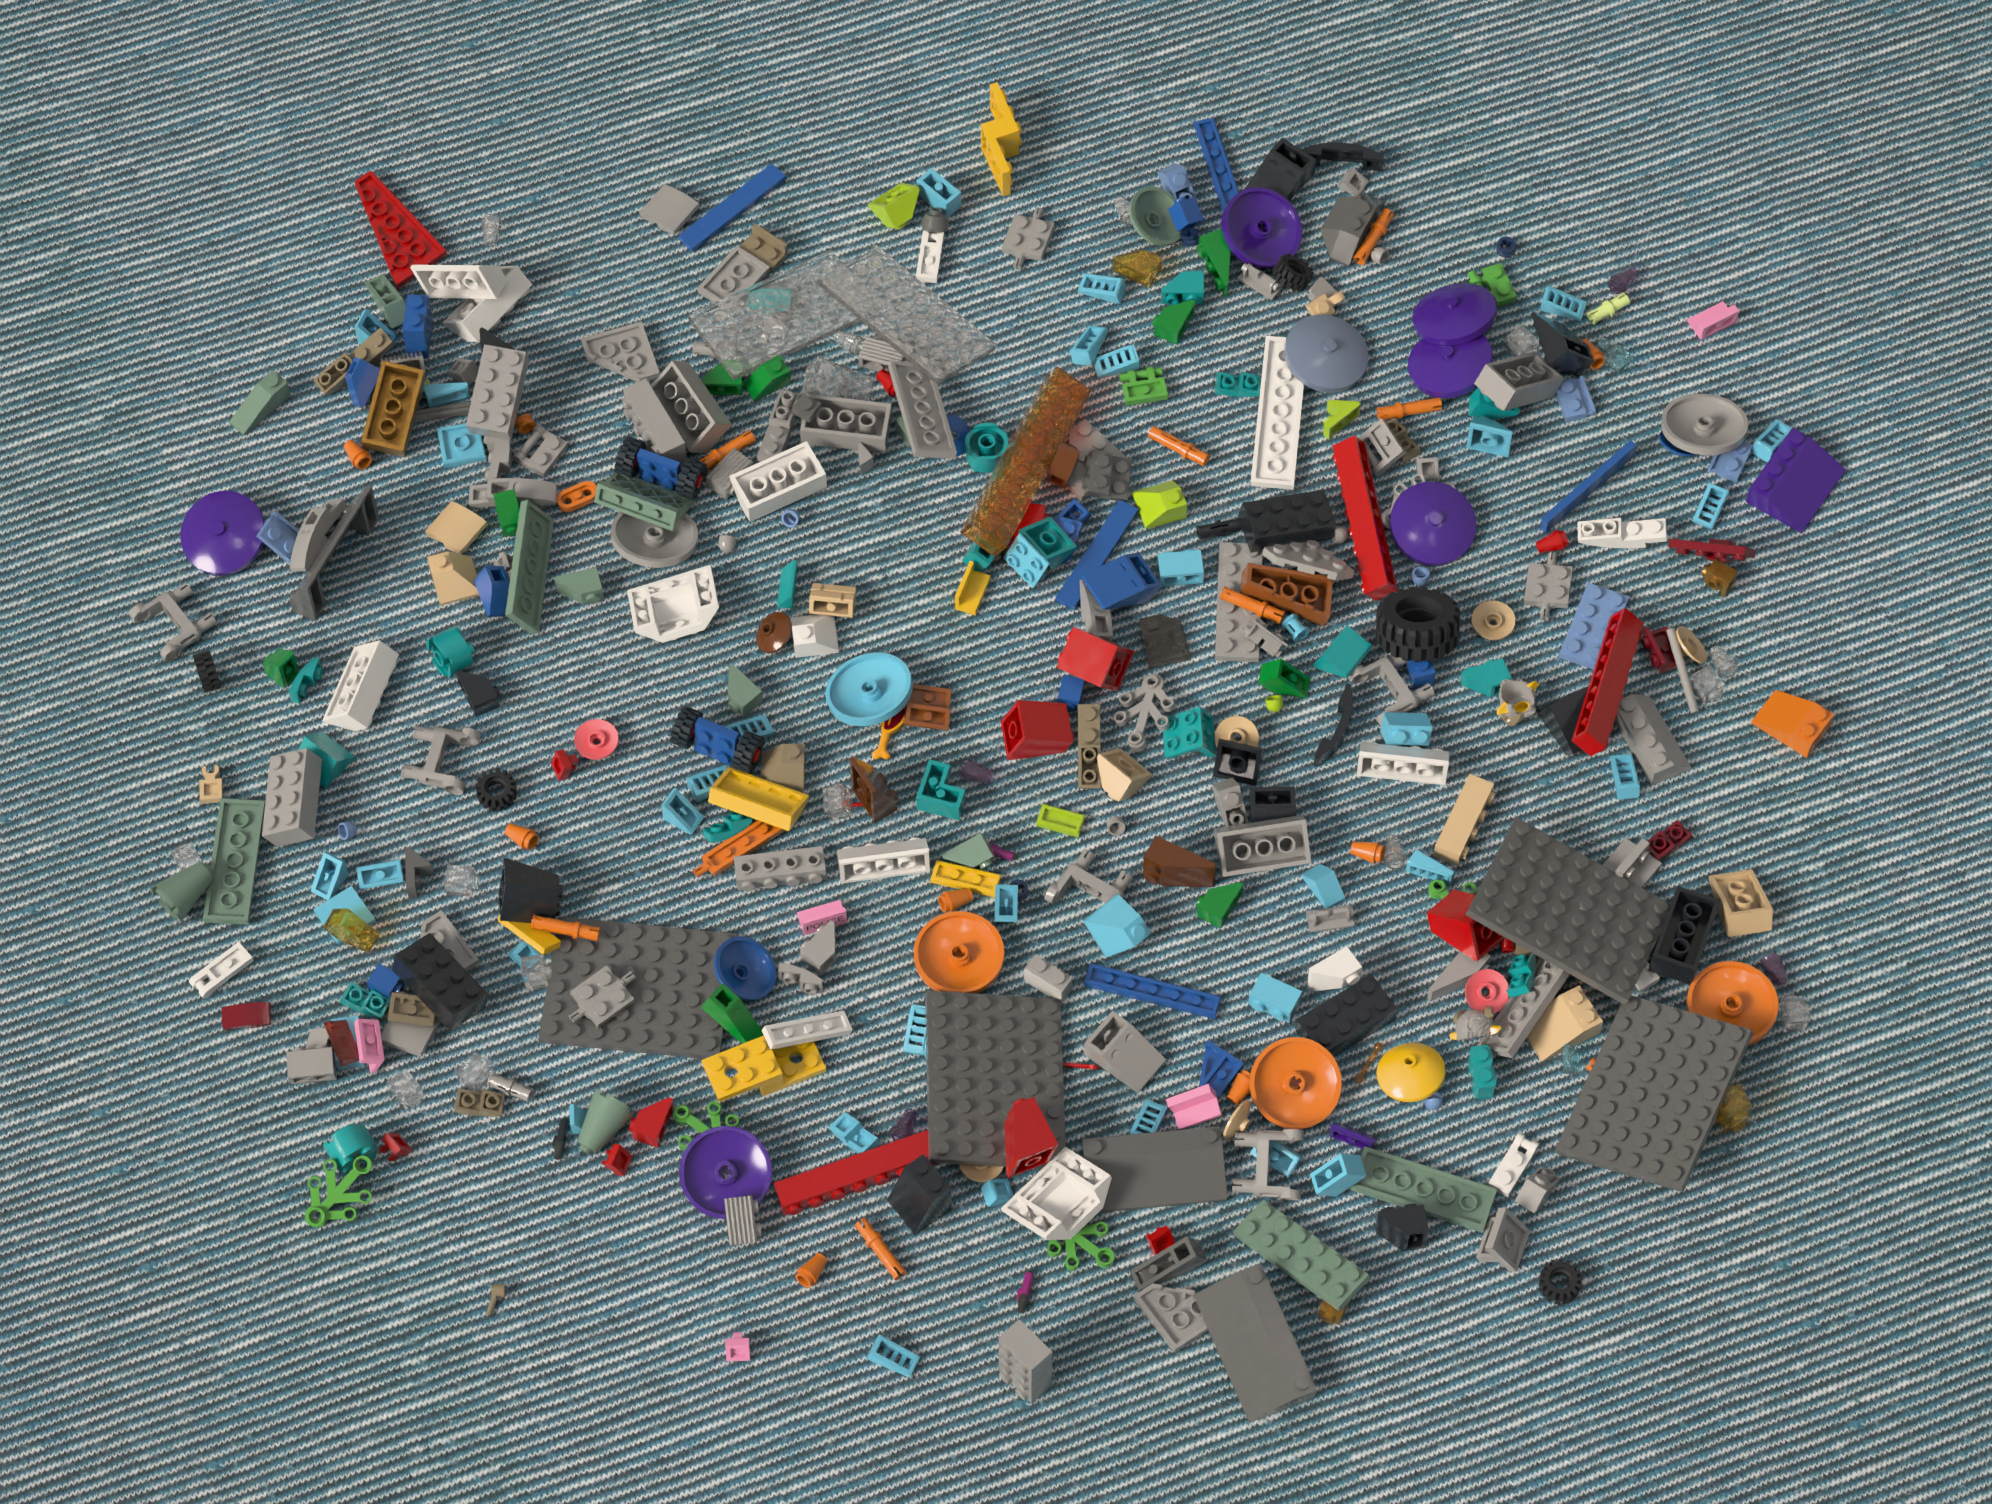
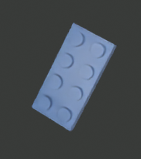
[1559,582,1629,670]

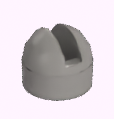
[1371,247,1389,265]
[1332,526,1348,544]
[718,535,736,553]
[1107,816,1125,836]

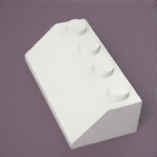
[410,265,507,299]
[442,266,532,342]
[729,441,827,522]
[322,640,399,731]
[1357,741,1449,785]
[837,838,930,884]

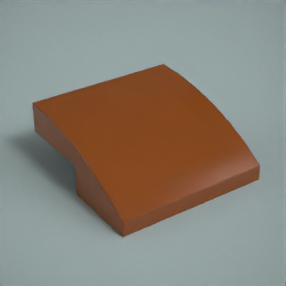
[904,684,951,731]

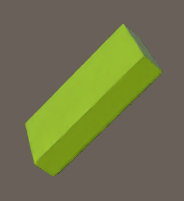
[1036,804,1085,838]

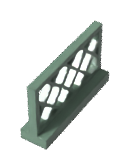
[594,472,695,531]

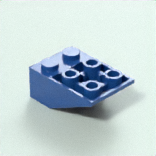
[1081,552,1162,610]

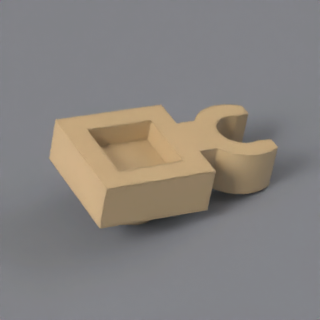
[199,765,223,804]

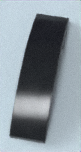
[1301,142,1384,172]
[1313,684,1353,767]

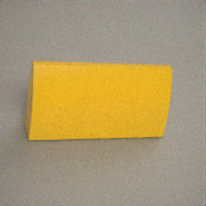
[708,767,809,831]

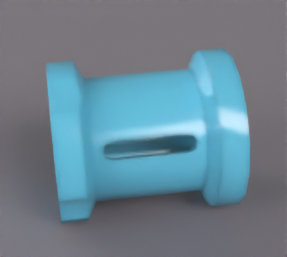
[1281,613,1310,643]

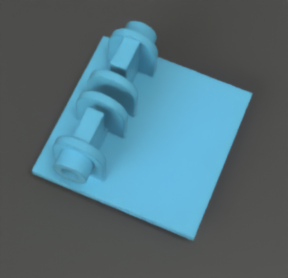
[1003,533,1050,588]

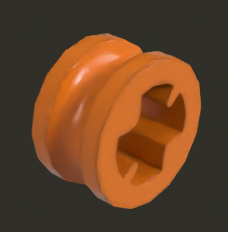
[515,414,536,434]

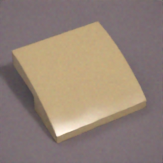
[425,501,488,554]

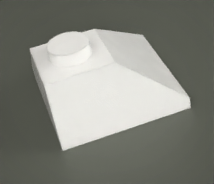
[790,614,839,658]
[1307,946,1362,992]

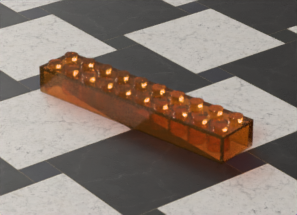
[960,366,1092,557]

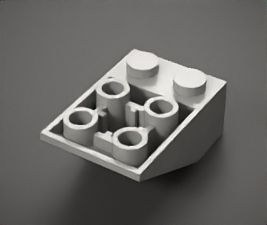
[1084,1011,1166,1093]

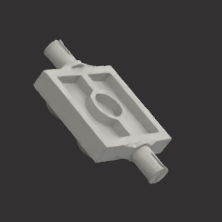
[1001,207,1055,270]
[1524,552,1573,621]
[569,965,636,1028]

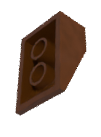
[850,757,899,823]
[1143,836,1216,887]

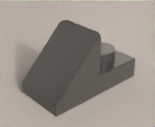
[405,847,435,898]

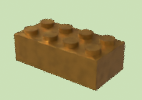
[361,360,426,458]

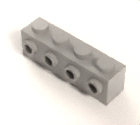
[734,846,827,891]

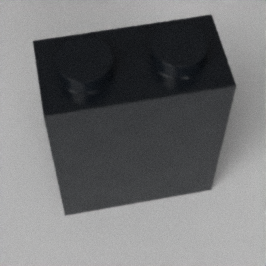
[1536,687,1588,756]
[498,858,563,923]
[887,1154,952,1235]

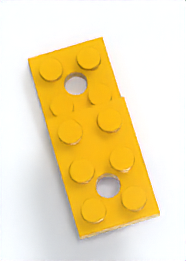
[981,82,1022,196]
[701,1036,826,1102]

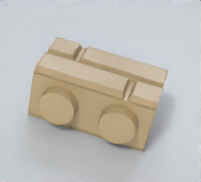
[809,583,856,618]

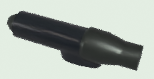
[553,1117,569,1160]

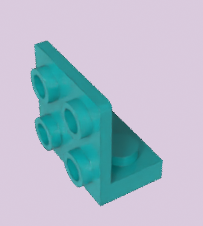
[1162,707,1216,759]

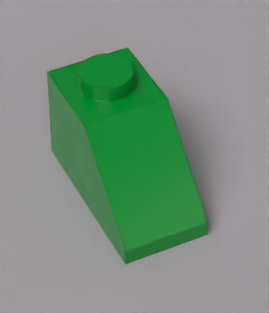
[1152,300,1196,345]
[743,355,791,402]
[701,361,743,395]
[493,489,520,538]
[263,649,299,689]
[1258,658,1310,698]
[1196,882,1244,929]

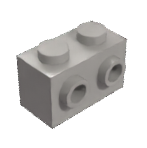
[286,1045,337,1085]

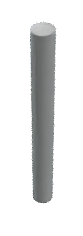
[1666,628,1699,714]

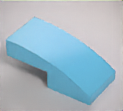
[829,1112,880,1154]

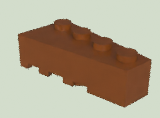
[1240,563,1333,627]

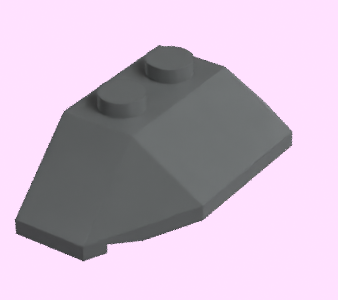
[1320,194,1385,267]

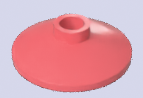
[574,719,618,760]
[1465,969,1509,1014]

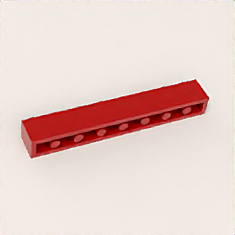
[1333,435,1398,601]
[1572,608,1644,756]
[774,1130,936,1216]

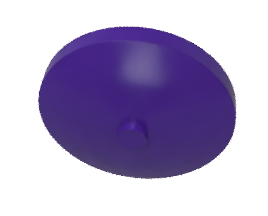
[1221,187,1302,269]
[1412,283,1498,346]
[1408,335,1493,398]
[1389,482,1476,566]
[180,491,265,576]
[679,1126,772,1219]

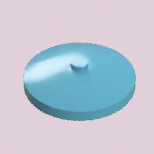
[825,653,913,726]

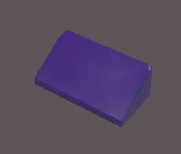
[1329,1122,1378,1150]

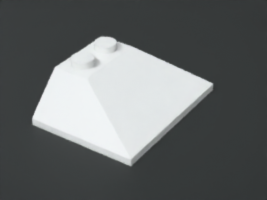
[627,565,719,643]
[1001,1147,1112,1240]

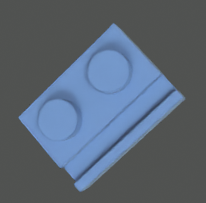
[1555,376,1596,422]
[1707,442,1753,483]
[256,511,299,563]

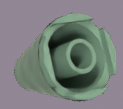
[150,862,214,922]
[577,1088,635,1155]

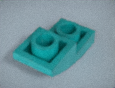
[1214,372,1262,397]
[289,657,323,704]
[703,811,752,843]
[1506,953,1536,998]
[339,982,390,1020]

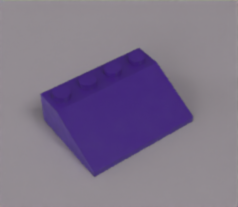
[1746,428,1846,533]

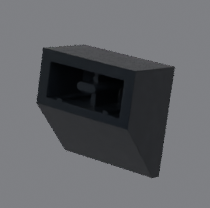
[1249,786,1296,823]
[1375,1204,1429,1251]

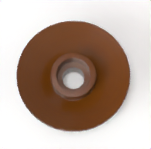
[756,612,792,653]

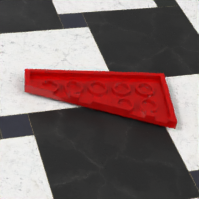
[354,171,447,289]

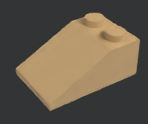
[1709,869,1773,937]
[1526,985,1603,1062]

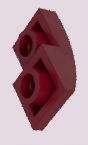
[1647,820,1692,861]
[222,1002,272,1031]

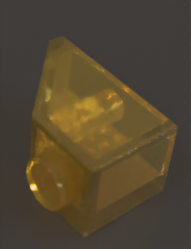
[1112,249,1162,288]
[323,908,380,952]

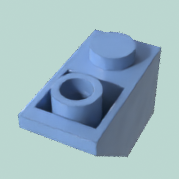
[1157,163,1198,203]

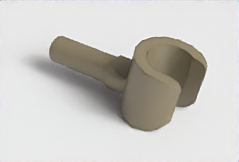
[486,1284,506,1316]

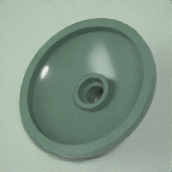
[1129,186,1182,246]

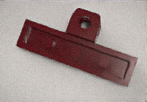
[1668,539,1756,564]

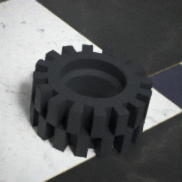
[1273,254,1314,292]
[193,650,221,693]
[475,768,517,812]
[1539,1259,1582,1305]

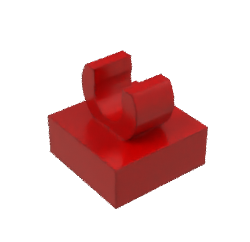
[551,749,579,781]
[380,1133,413,1161]
[602,1144,633,1176]
[1146,1225,1175,1256]

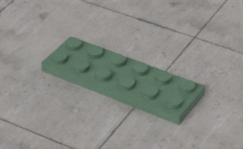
[505,500,554,634]
[203,798,265,925]
[1350,1146,1497,1233]
[1233,1200,1370,1312]

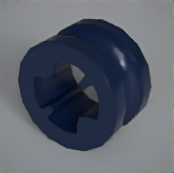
[1180,228,1199,247]
[1496,236,1516,258]
[1009,879,1028,902]

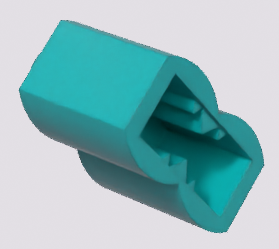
[1468,1045,1497,1099]

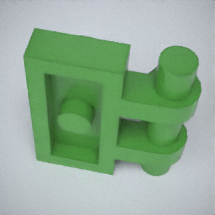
[1468,263,1517,307]
[1119,367,1168,406]

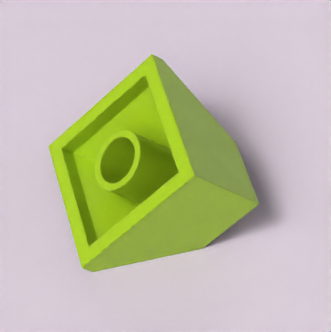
[868,183,920,230]
[1132,480,1187,529]

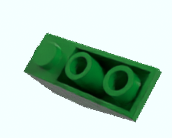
[1196,228,1230,297]
[701,983,764,1044]

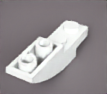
[1578,518,1667,548]

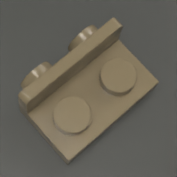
[739,224,788,273]
[388,992,435,1027]

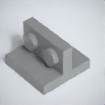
[1603,838,1662,888]
[1476,1208,1530,1272]

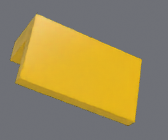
[955,561,990,616]

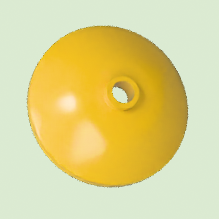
[1377,1042,1446,1102]

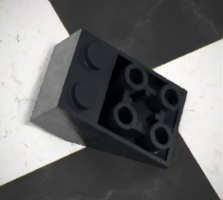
[1244,138,1316,201]
[1531,312,1594,376]

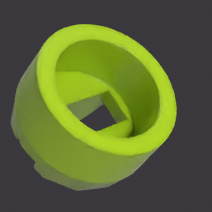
[1265,695,1283,713]

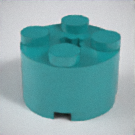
[965,423,1008,473]
[426,626,474,678]
[323,1122,377,1175]

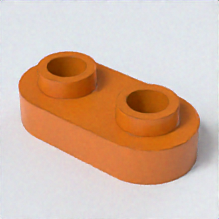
[557,481,597,512]

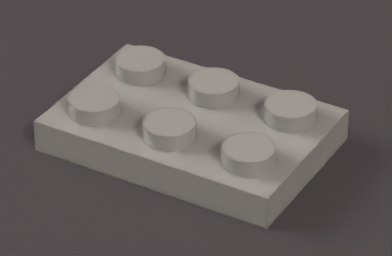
[697,245,770,314]

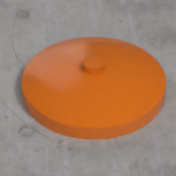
[914,911,1004,994]
[1686,961,1779,1046]
[1249,1037,1342,1129]

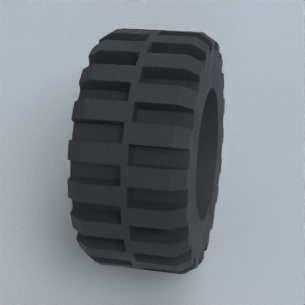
[1376,587,1460,662]

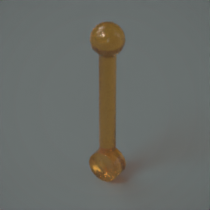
[1355,1042,1383,1083]

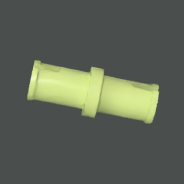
[1587,292,1630,324]

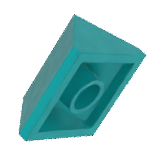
[1018,517,1077,570]
[1313,625,1372,678]
[298,732,355,788]

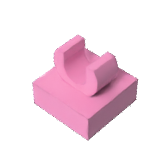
[725,1332,750,1361]

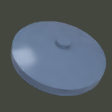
[1284,315,1368,393]

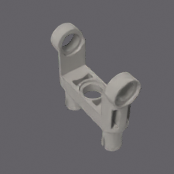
[129,582,217,662]
[1348,657,1435,726]
[401,725,481,795]
[1044,849,1133,904]
[1232,1129,1304,1200]

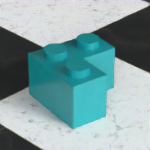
[916,759,966,820]

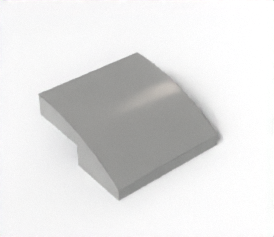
[639,184,700,235]
[381,1018,441,1057]

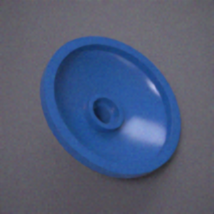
[714,936,776,1001]

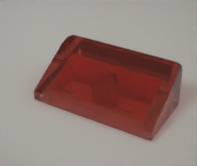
[324,1020,359,1068]

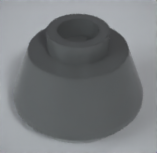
[921,207,949,233]

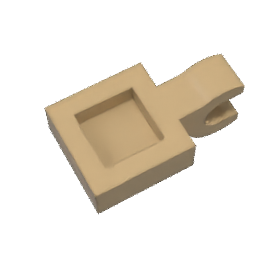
[1305,291,1345,316]

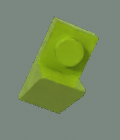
[1323,400,1361,440]

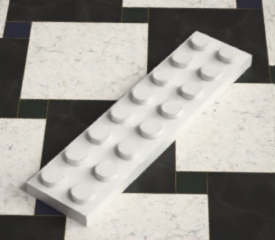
[1251,336,1304,490]

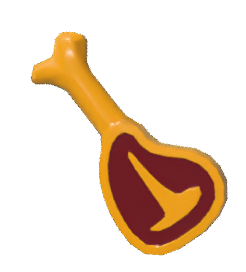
[872,707,905,760]

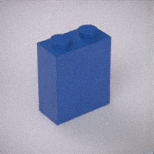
[402,294,434,359]

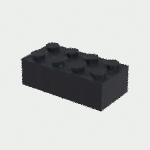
[1238,489,1337,553]
[1648,886,1720,985]
[392,933,488,1031]
[1295,974,1397,1057]

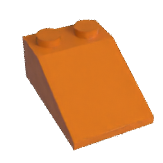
[1751,690,1834,758]

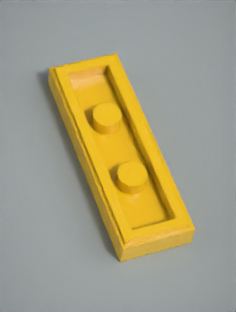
[930,860,1001,898]
[498,915,561,955]

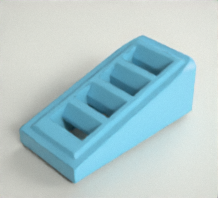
[1078,273,1127,304]
[1540,286,1587,321]
[1070,326,1108,366]
[1093,344,1139,379]
[423,382,470,408]
[1751,419,1792,462]
[1692,482,1729,530]
[725,715,775,742]
[1610,753,1640,800]
[687,765,728,803]
[1406,850,1454,885]
[903,1004,926,1056]
[1129,1099,1167,1135]
[866,1334,921,1378]

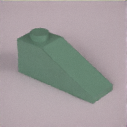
[364,274,406,328]
[229,370,291,436]

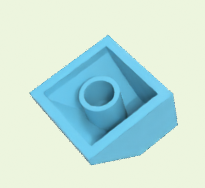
[1466,416,1513,457]
[1083,894,1151,957]

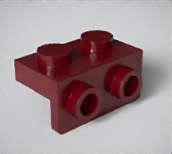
[1641,626,1677,674]

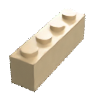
[1433,774,1496,866]

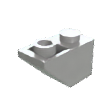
[1211,778,1248,827]
[800,920,836,976]
[1515,1167,1561,1213]

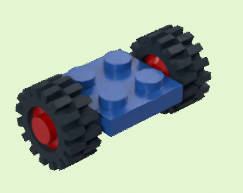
[614,436,707,500]
[670,706,765,774]

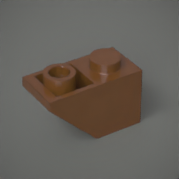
[1046,442,1081,489]

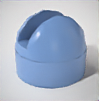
[782,509,800,527]
[1412,567,1430,586]
[338,821,357,840]
[1424,1091,1443,1111]

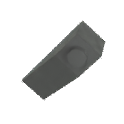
[1130,1236,1208,1291]

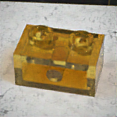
[1716,1083,1752,1133]

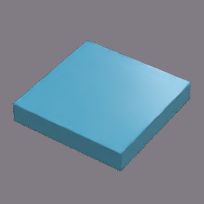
[437,423,487,468]
[313,886,376,945]

